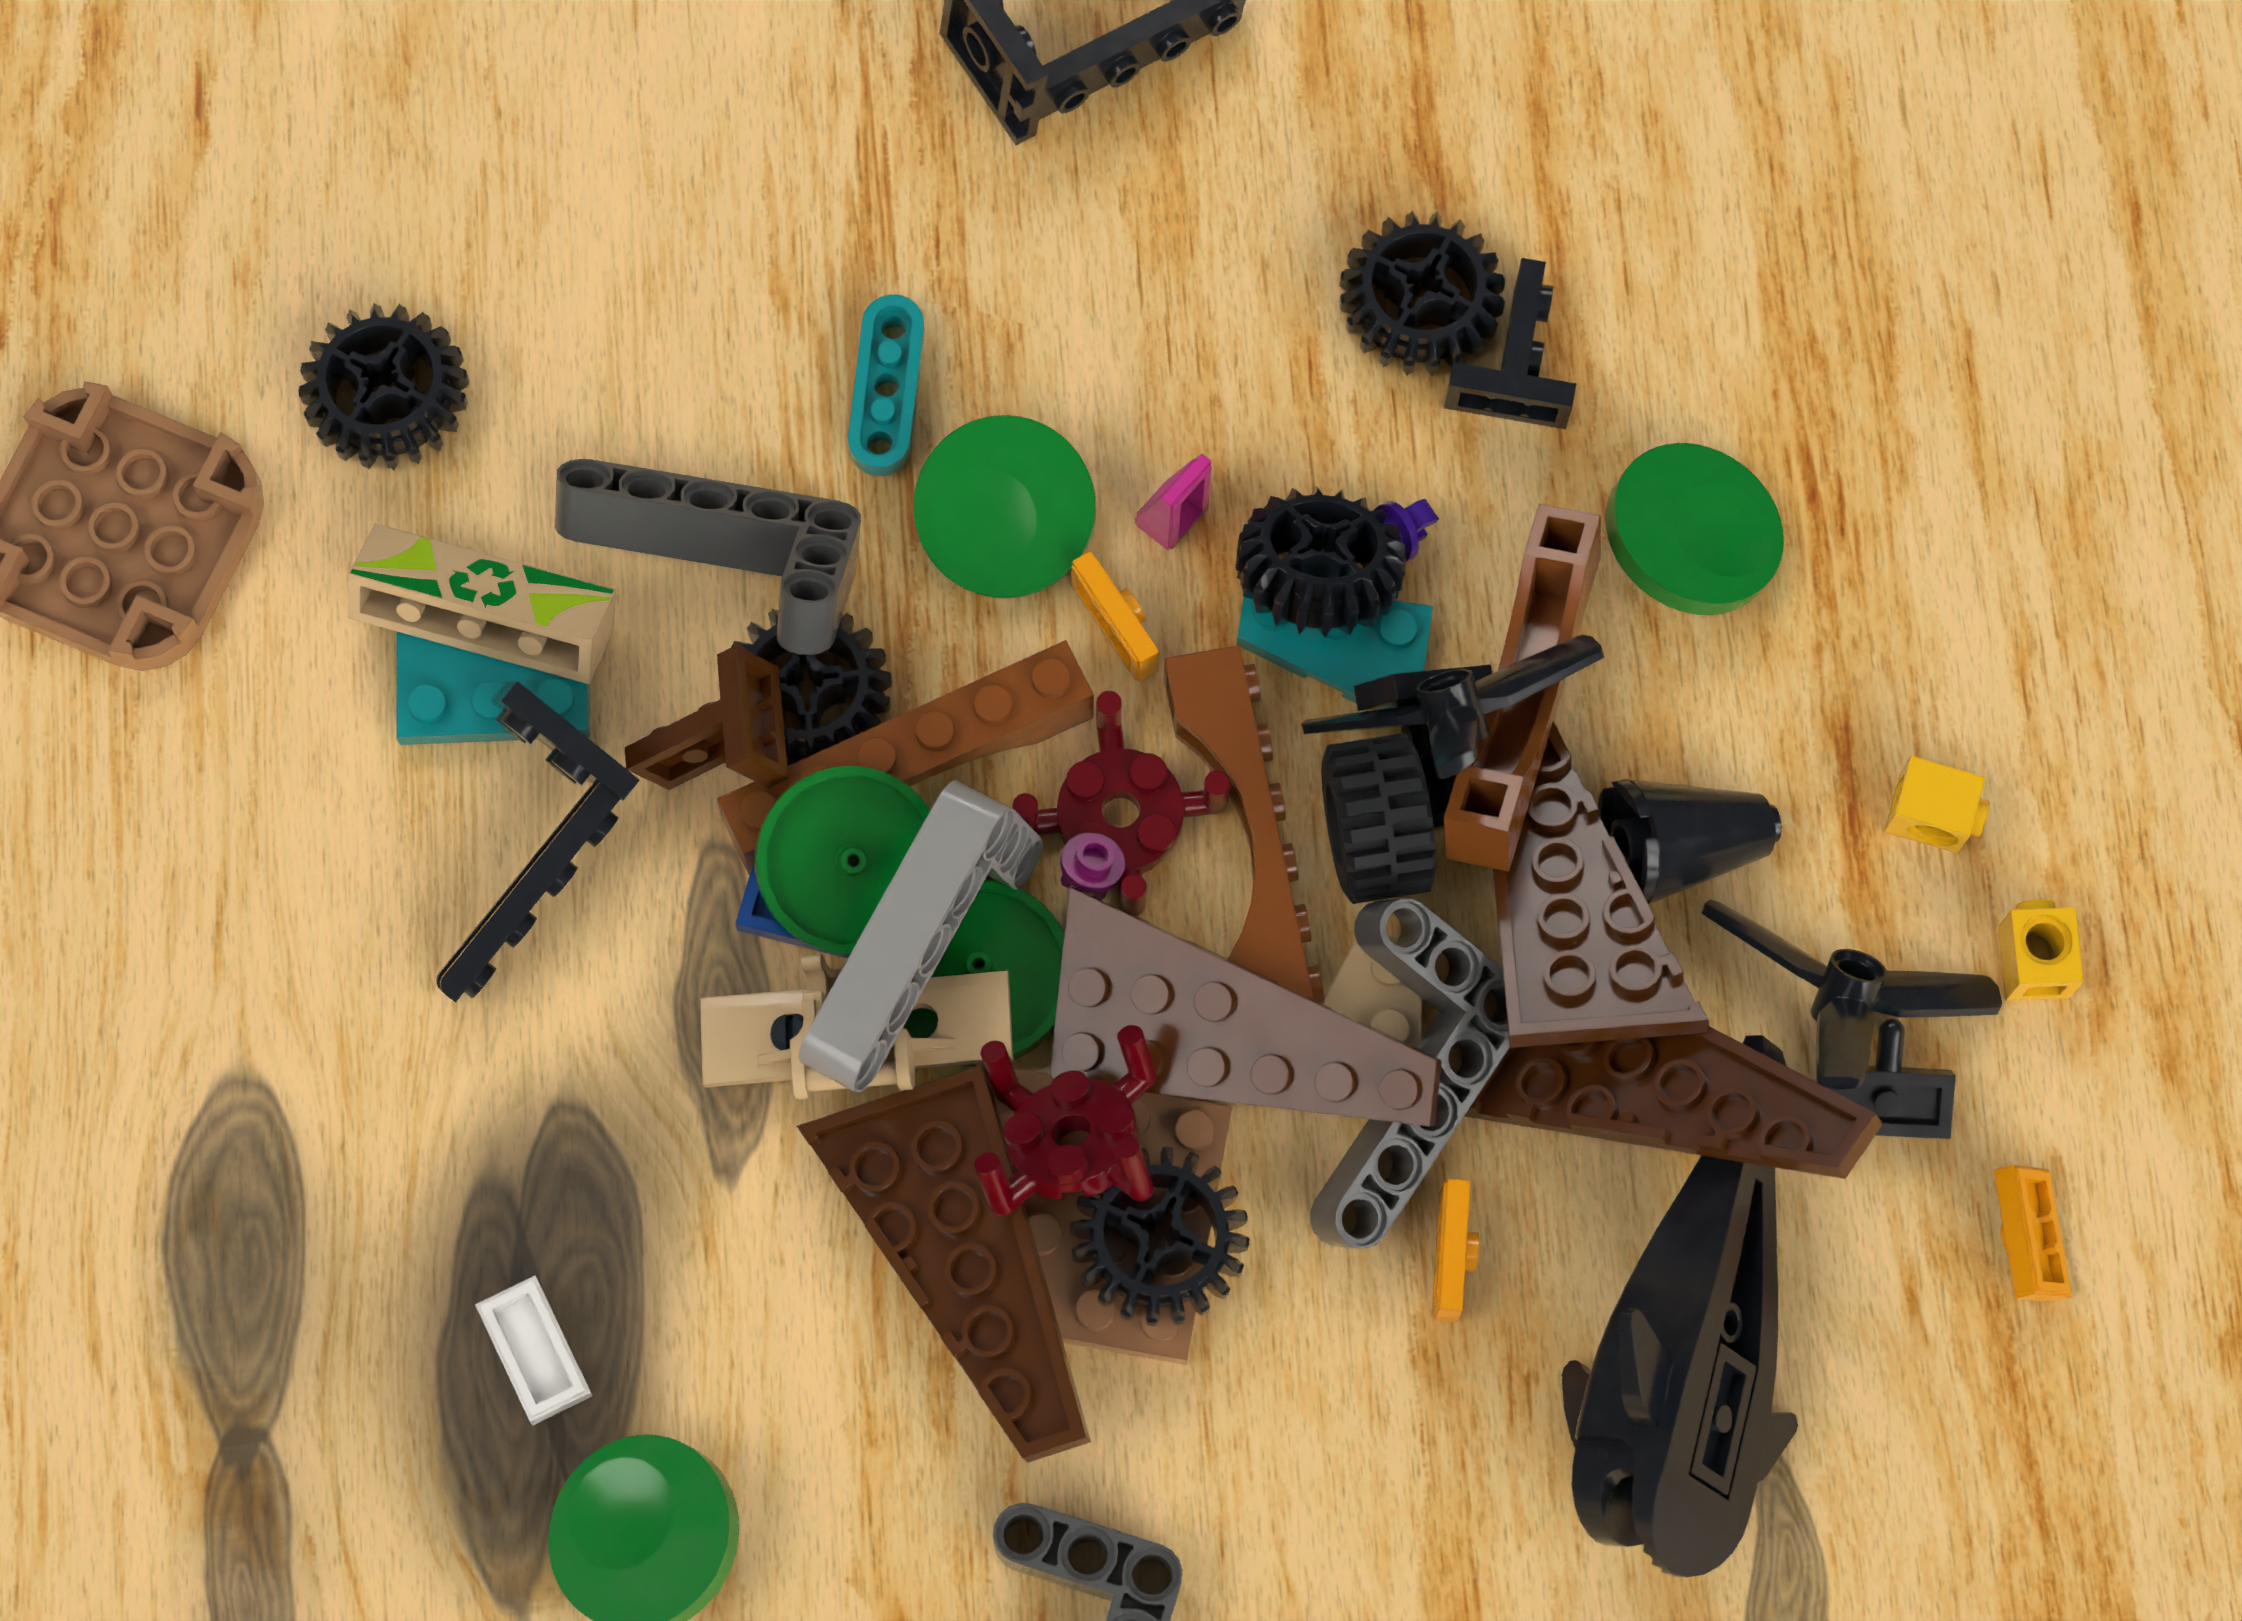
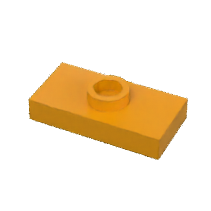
[1071,550,1159,682]
[1994,1165,2072,1302]
[1432,1178,1479,1322]

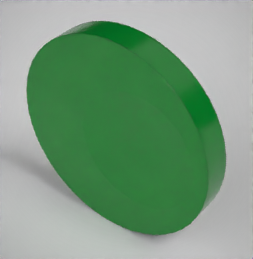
[913,415,1096,598]
[1605,443,1784,615]
[754,766,930,954]
[903,880,1065,1067]
[548,1435,739,1621]

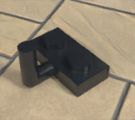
[1827,1011,1956,1139]

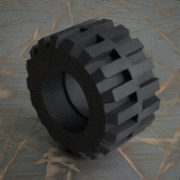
[1321,733,1437,904]

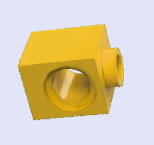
[1884,755,1990,854]
[1998,899,2084,1001]

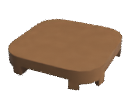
[0,381,264,671]

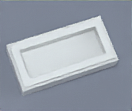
[475,1276,593,1425]

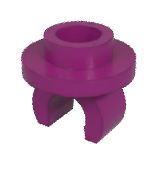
[1060,833,1125,900]

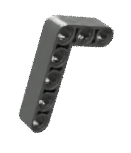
[555,459,861,655]
[1310,898,1510,1248]
[993,1503,1183,1621]

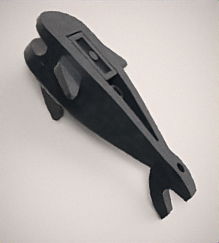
[1562,1035,1798,1578]

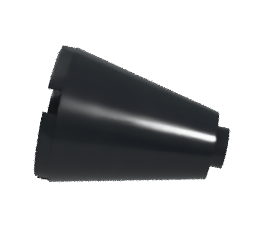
[1597,779,1782,904]

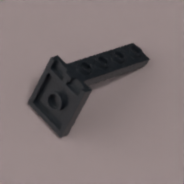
[939,0,1246,145]
[436,681,640,1003]

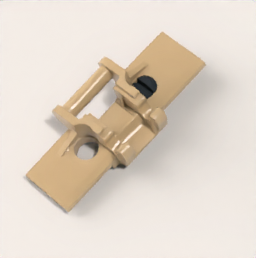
[700,954,1013,1099]

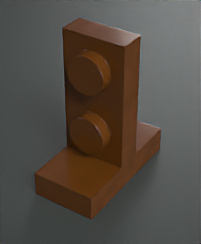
[624,645,789,790]

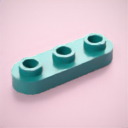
[848,294,925,476]

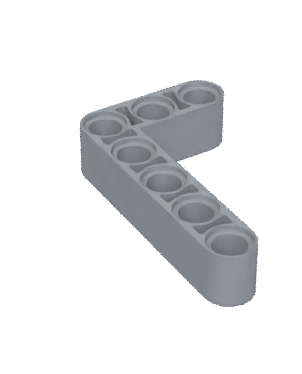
[799,780,1043,1093]

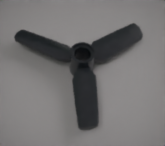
[1301,635,1604,779]
[1702,900,2002,1090]

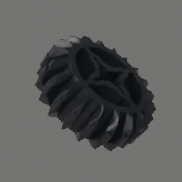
[1339,210,1505,376]
[298,303,469,470]
[1235,486,1407,638]
[731,609,892,766]
[1070,1146,1249,1326]

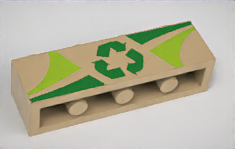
[348,523,616,684]

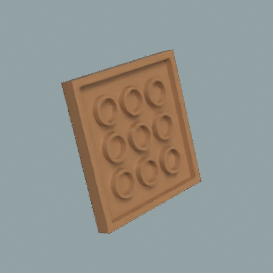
[975,1063,1232,1365]

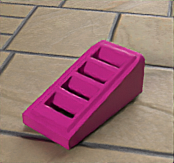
[1135,453,1212,550]

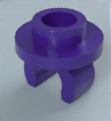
[1375,499,1439,562]

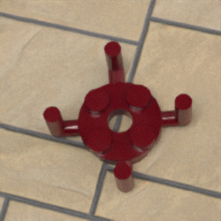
[1012,691,1230,916]
[974,1025,1157,1216]

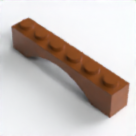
[1444,504,1601,872]
[717,640,1094,875]
[1163,645,1324,1003]

